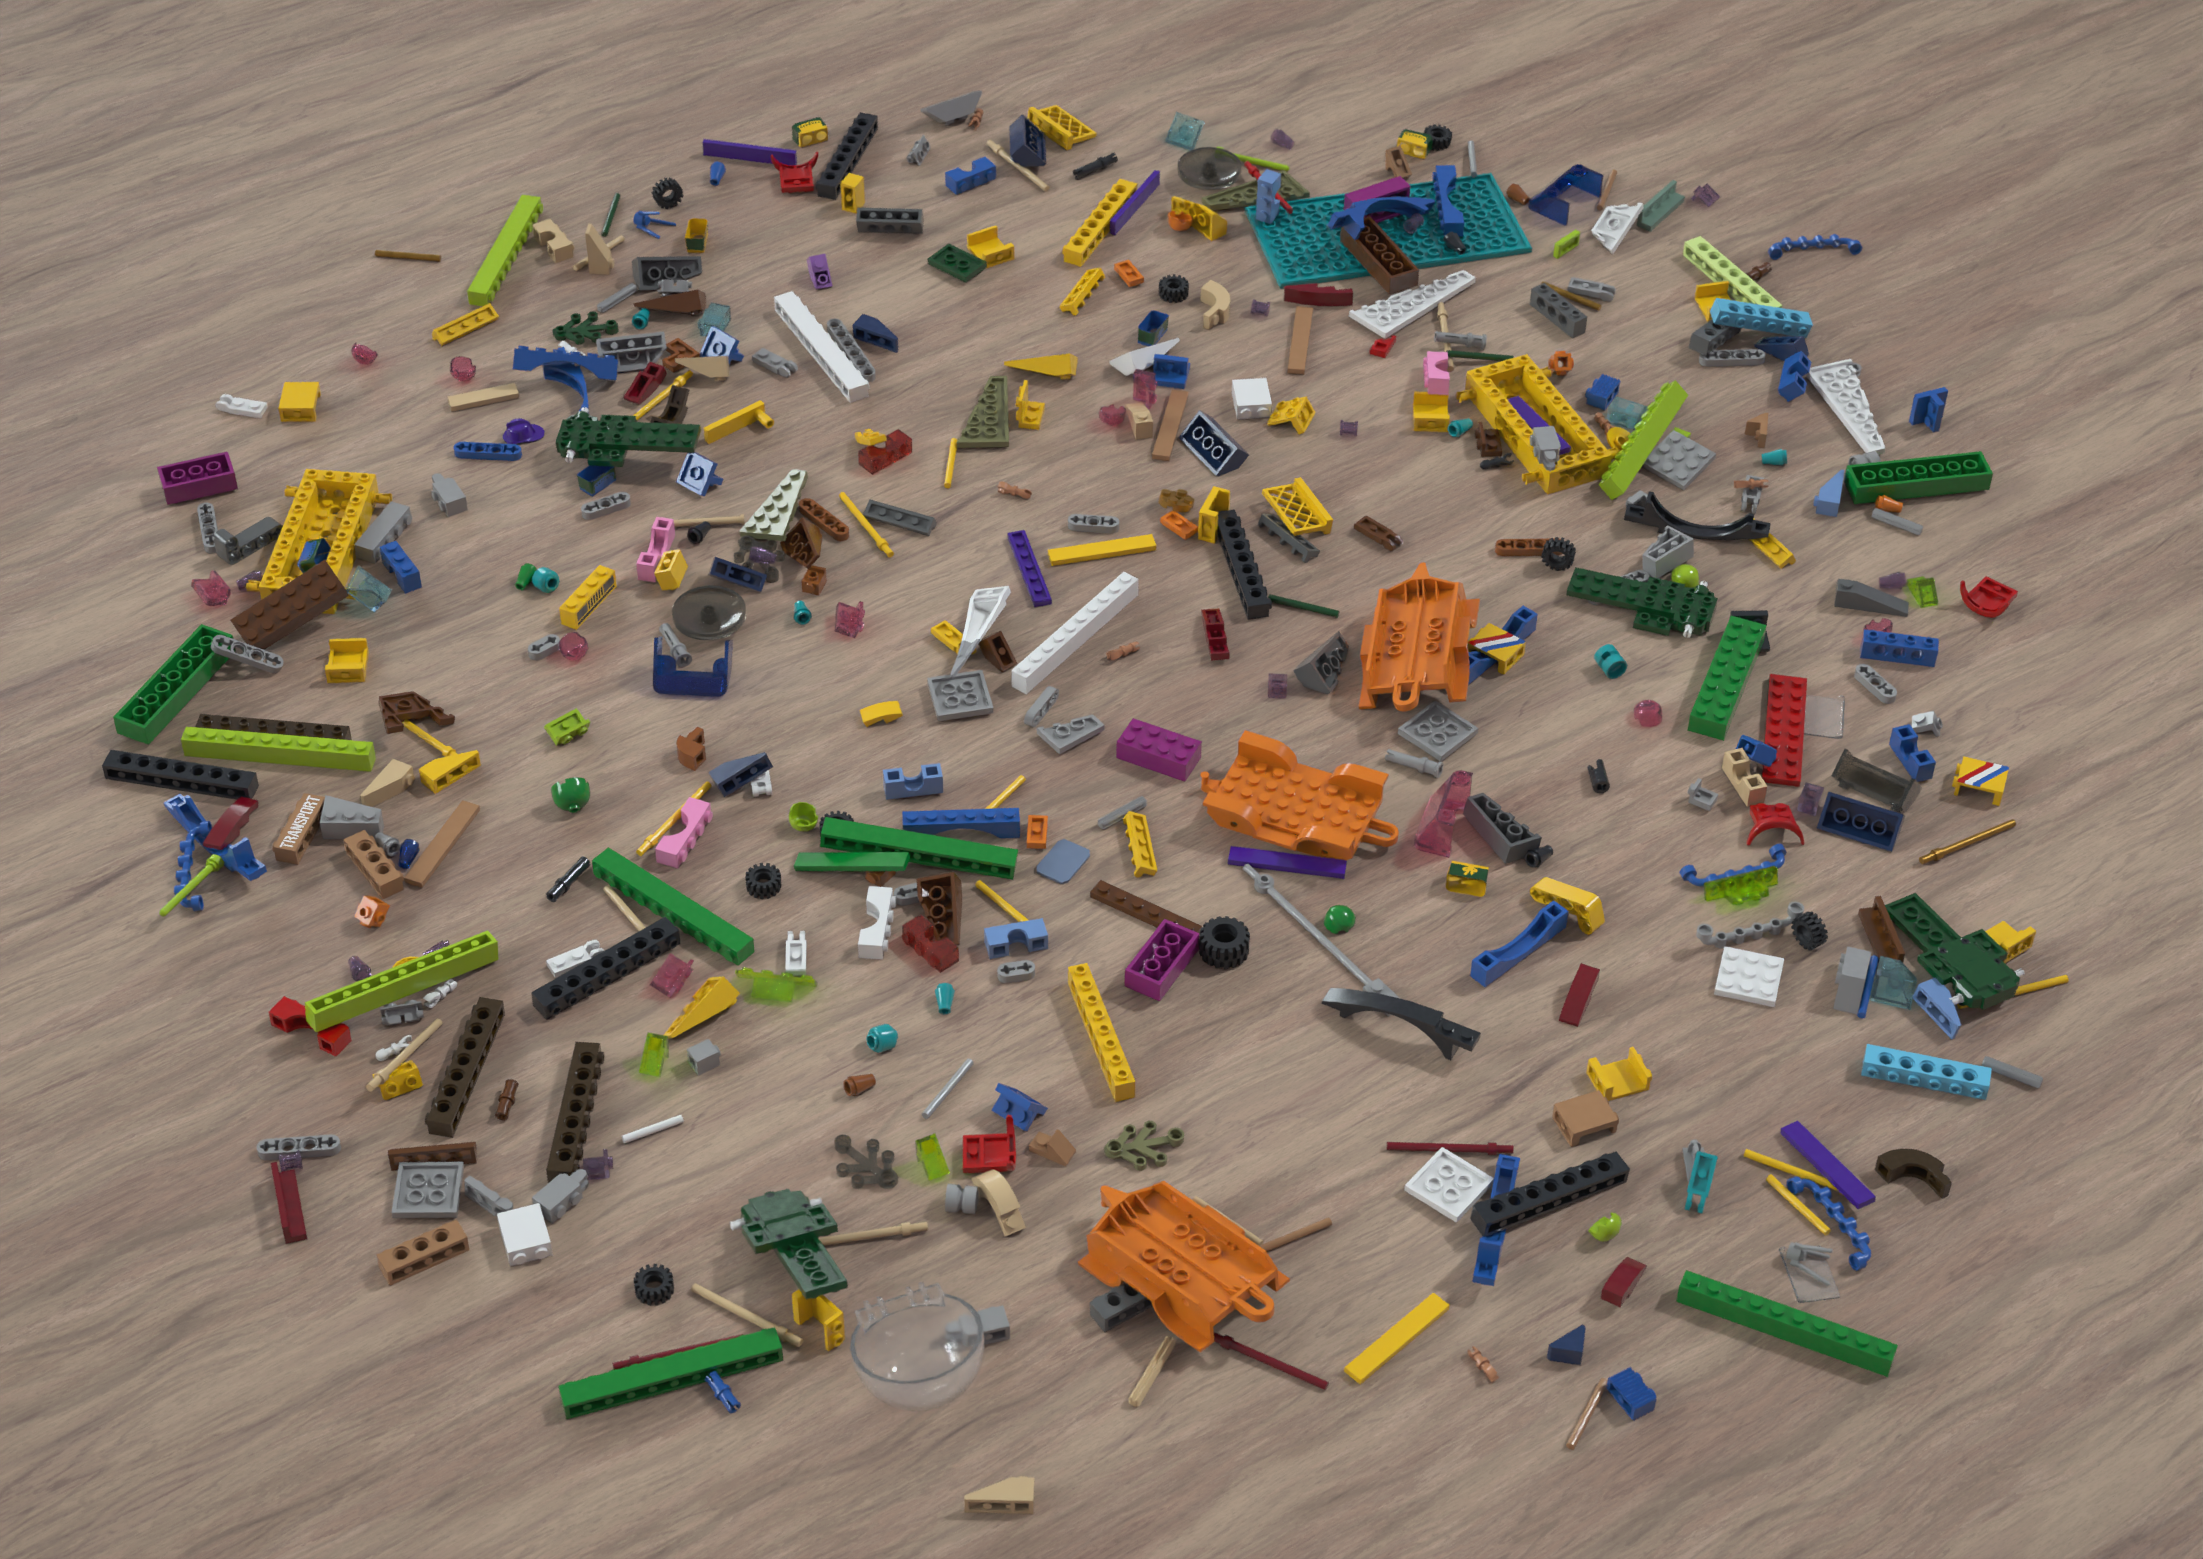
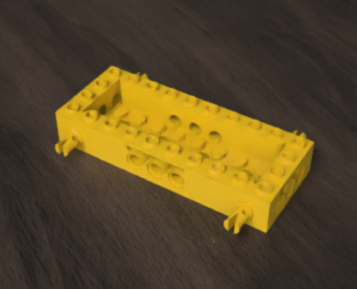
[1456,354,1619,495]
[246,469,392,614]

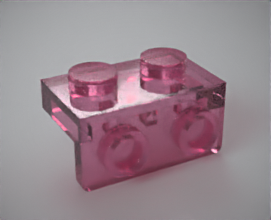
[1133,369,1157,410]
[191,570,231,606]
[835,601,865,638]
[650,953,694,998]

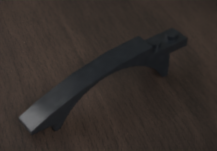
[1624,491,1771,540]
[1322,988,1481,1060]

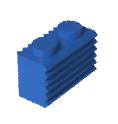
[1585,374,1620,410]
[1736,735,1777,767]
[1606,1367,1656,1421]

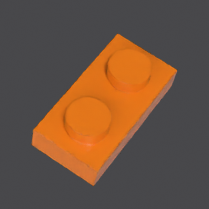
[1114,260,1144,287]
[1160,511,1198,540]
[1026,815,1048,849]

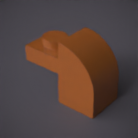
[676,727,706,771]

